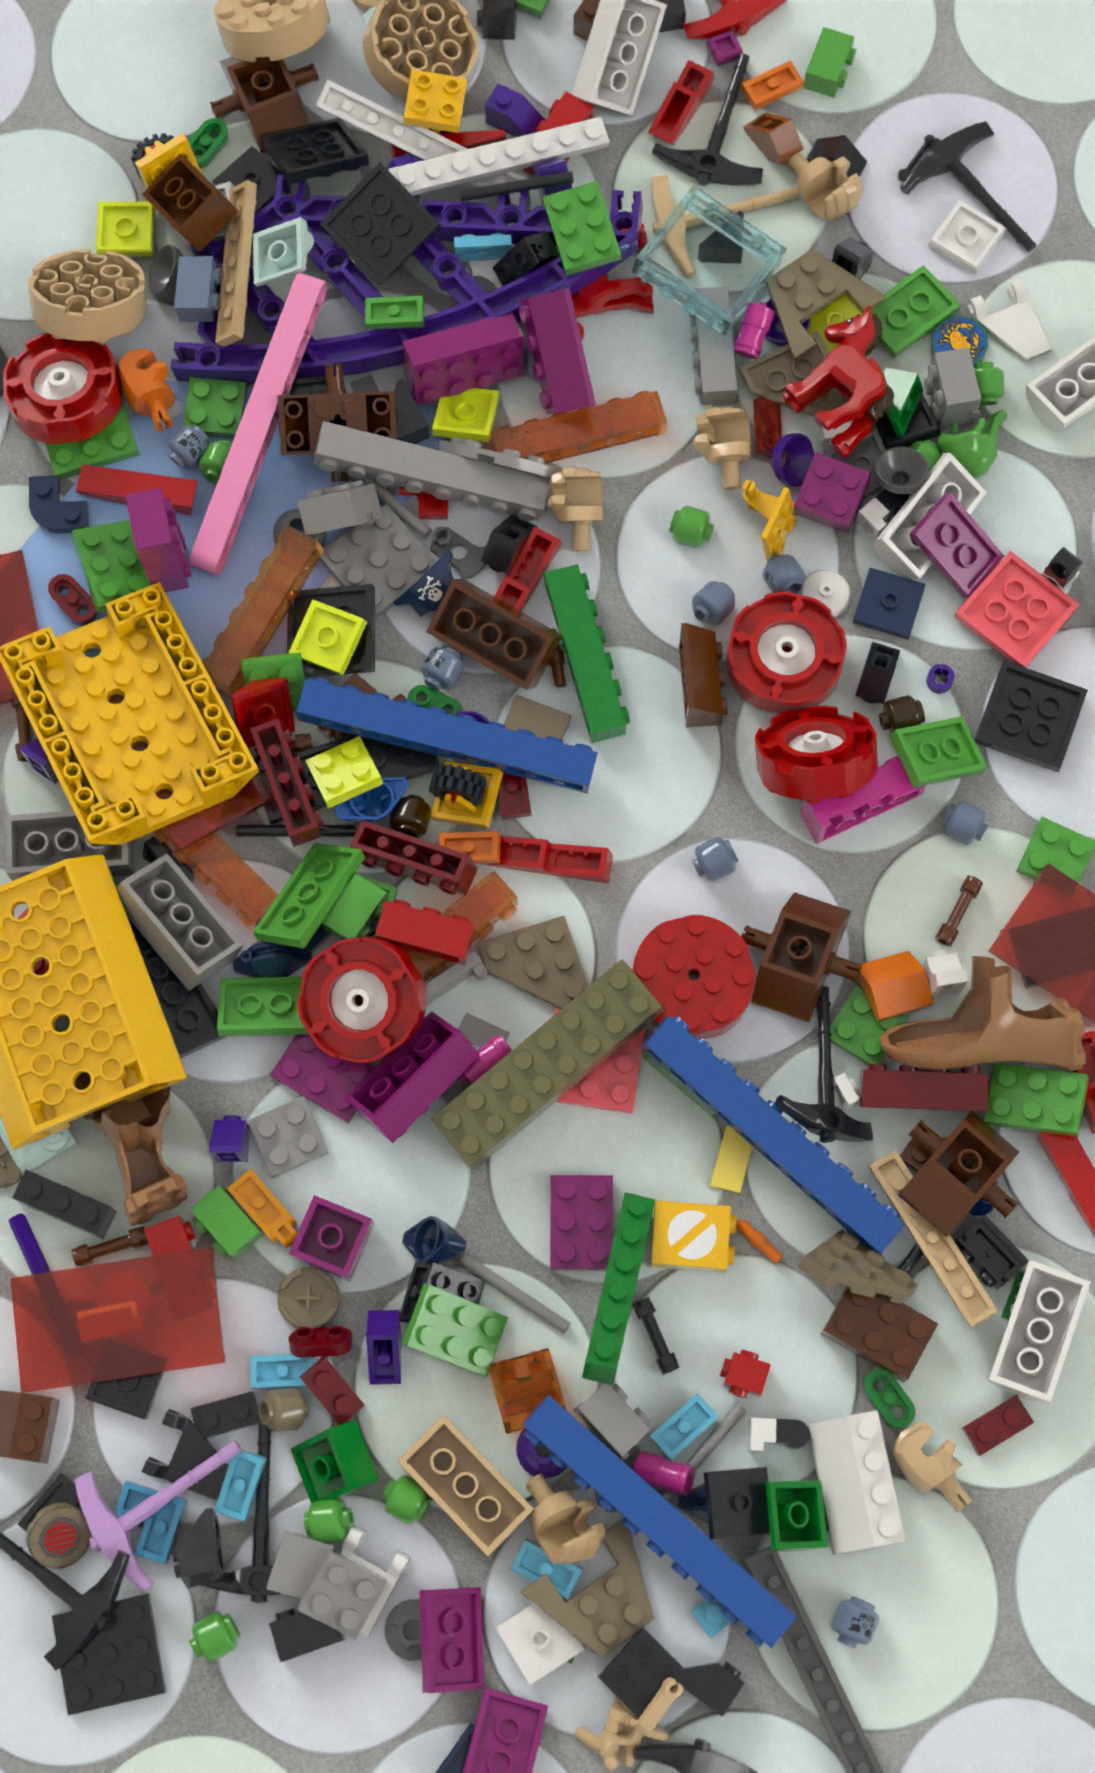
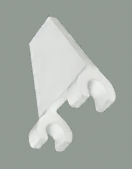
[967,279,1052,361]
[342,1526,411,1638]

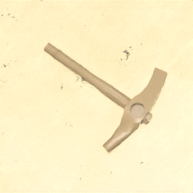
[652,175,799,278]

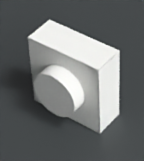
[818,422,851,447]
[834,1072,860,1111]

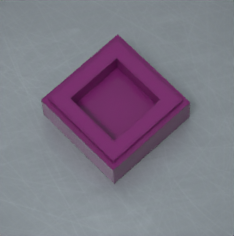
[707,30,743,67]

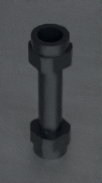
[632,1297,680,1375]

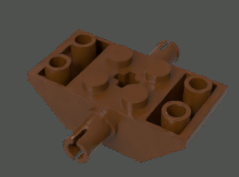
[210,56,319,153]
[278,364,397,482]
[741,892,862,1023]
[898,1111,1019,1237]

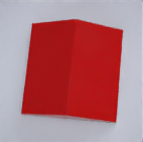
[231,677,295,748]

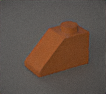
[743,113,804,164]

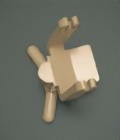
[575,1677,683,1770]

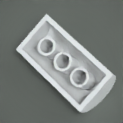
[1025,336,1095,432]
[874,452,987,579]
[989,1260,1091,1404]

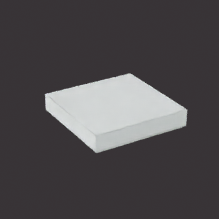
[928,200,1006,274]

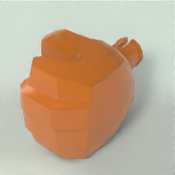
[117,348,175,431]

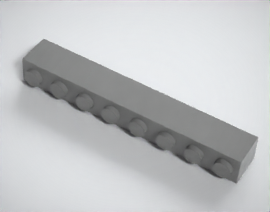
[313,421,550,521]

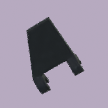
[142,1409,229,1501]

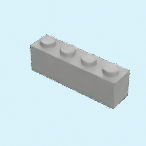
[688,286,737,405]

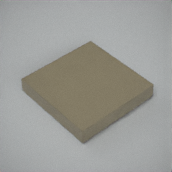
[503,694,571,740]

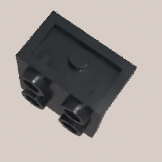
[400,1260,485,1325]
[598,1628,690,1718]

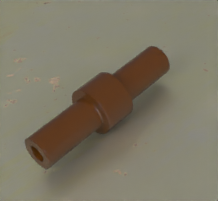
[548,629,567,688]

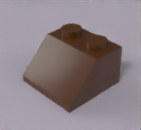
[0,1390,60,1464]

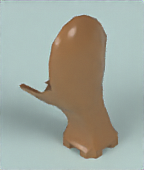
[880,956,1086,1071]
[76,1073,188,1226]

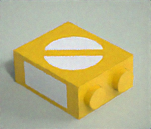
[650,1201,736,1273]

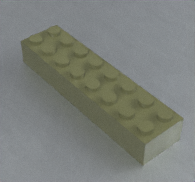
[431,959,665,1169]

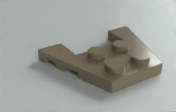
[766,249,886,362]
[520,1518,654,1658]

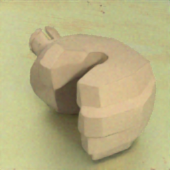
[788,153,863,220]
[694,406,751,490]
[548,466,603,551]
[892,1423,972,1513]
[526,1474,605,1564]

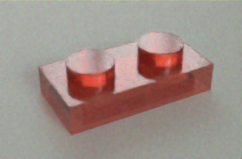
[753,396,784,459]

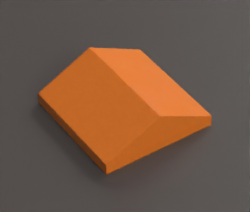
[857,951,934,1022]

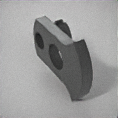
[430,527,486,580]

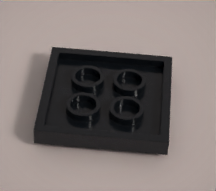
[261,118,369,183]
[320,162,441,287]
[287,584,375,678]
[974,660,1088,772]
[52,1594,167,1715]

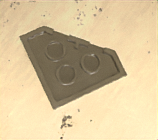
[739,331,849,416]
[478,916,588,1009]
[798,1229,918,1304]

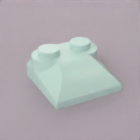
[253,217,314,287]
[0,1118,78,1176]

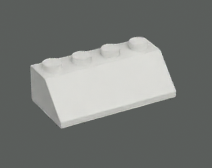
[572,0,667,116]
[807,1410,905,1555]

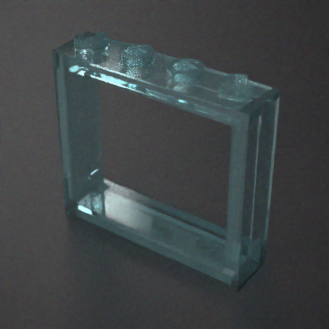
[632,185,787,336]

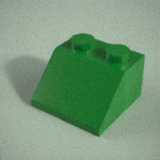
[291,1420,379,1504]
[766,1481,828,1551]

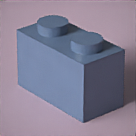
[174,256,222,322]

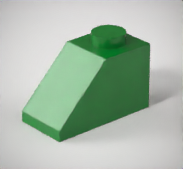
[883,368,924,438]

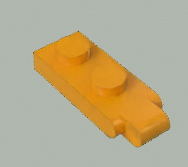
[227,1168,298,1248]

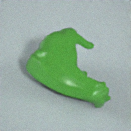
[938,409,1007,479]

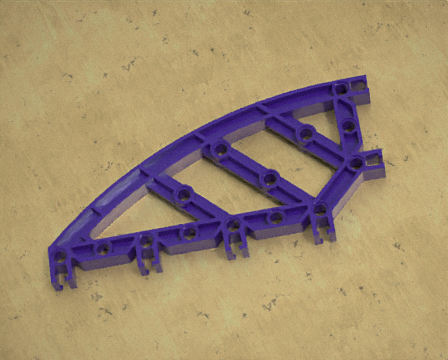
[170,174,643,384]

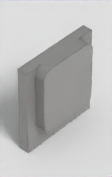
[266,1531,334,1599]

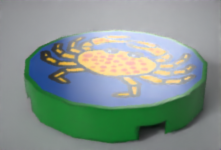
[931,316,988,368]

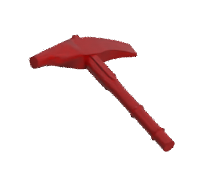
[683,0,787,39]

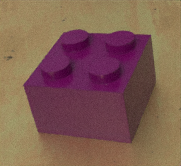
[794,452,870,534]
[289,1195,375,1282]

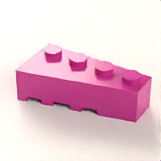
[800,756,926,844]

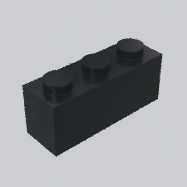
[12,1169,117,1240]

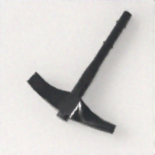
[652,54,763,186]
[900,121,1037,253]
[775,986,873,1143]
[201,1424,282,1603]
[0,1532,130,1671]
[633,1738,757,1773]

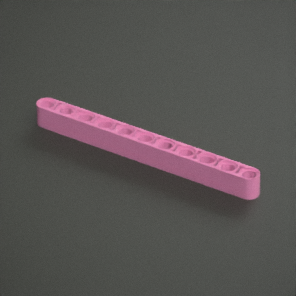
[190,272,328,575]

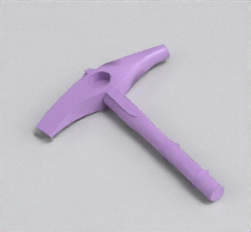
[75,1440,242,1593]

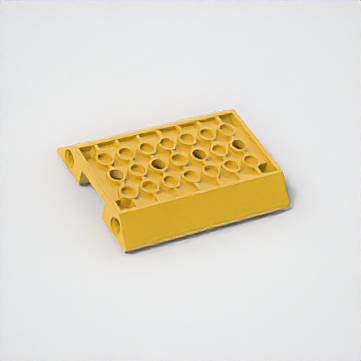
[0,582,259,845]
[0,854,188,1150]

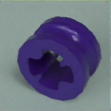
[926,664,955,694]

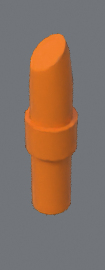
[736,1220,784,1265]

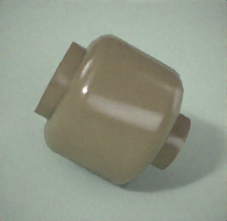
[259,1389,309,1432]

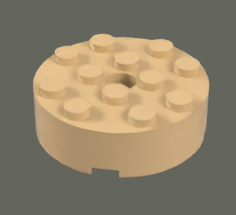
[214,0,330,62]
[363,0,479,101]
[28,249,147,343]

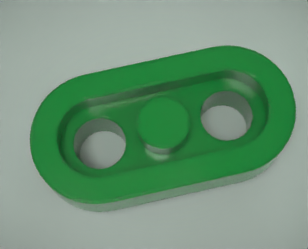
[188,118,229,169]
[407,685,463,715]
[863,1369,915,1428]

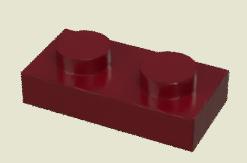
[498,773,532,820]
[299,1356,365,1425]
[962,1395,1034,1456]

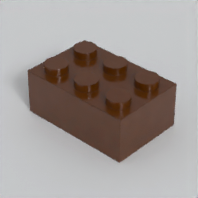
[142,153,239,252]
[820,1286,938,1382]

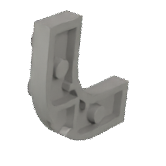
[438,437,555,478]

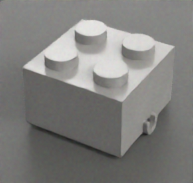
[924,347,982,430]
[297,480,382,536]
[574,1383,651,1462]

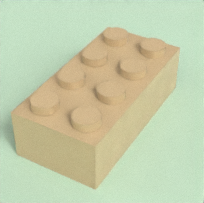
[398,1415,534,1557]

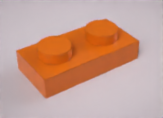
[741,60,804,111]
[439,831,501,864]

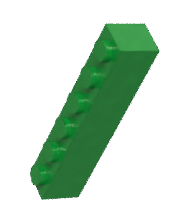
[544,564,630,743]
[582,1192,656,1385]

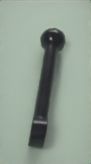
[898,134,935,182]

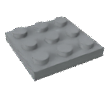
[318,503,436,619]

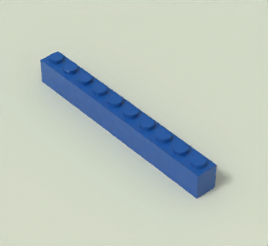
[296,678,598,794]
[640,1016,905,1254]
[521,1395,797,1648]

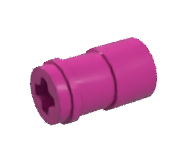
[734,302,775,359]
[458,1034,512,1085]
[632,1451,695,1496]

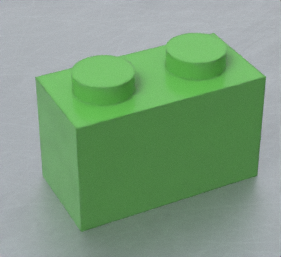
[803,27,857,98]
[322,873,389,940]
[191,1185,263,1260]

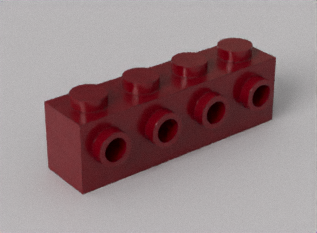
[250,718,324,847]
[350,820,478,895]
[859,1064,988,1112]

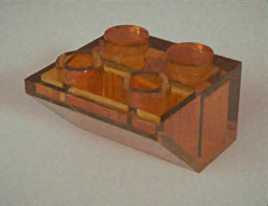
[489,1348,566,1434]

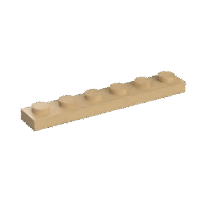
[215,180,257,347]
[869,1150,998,1329]

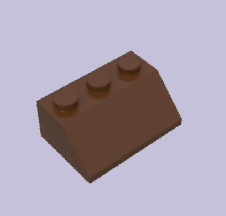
[679,623,728,727]

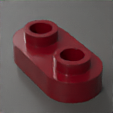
[48,574,98,626]
[289,1325,353,1357]

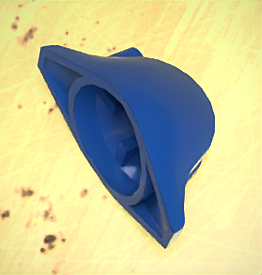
[334,777,409,824]

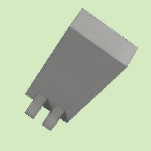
[425,951,487,1006]

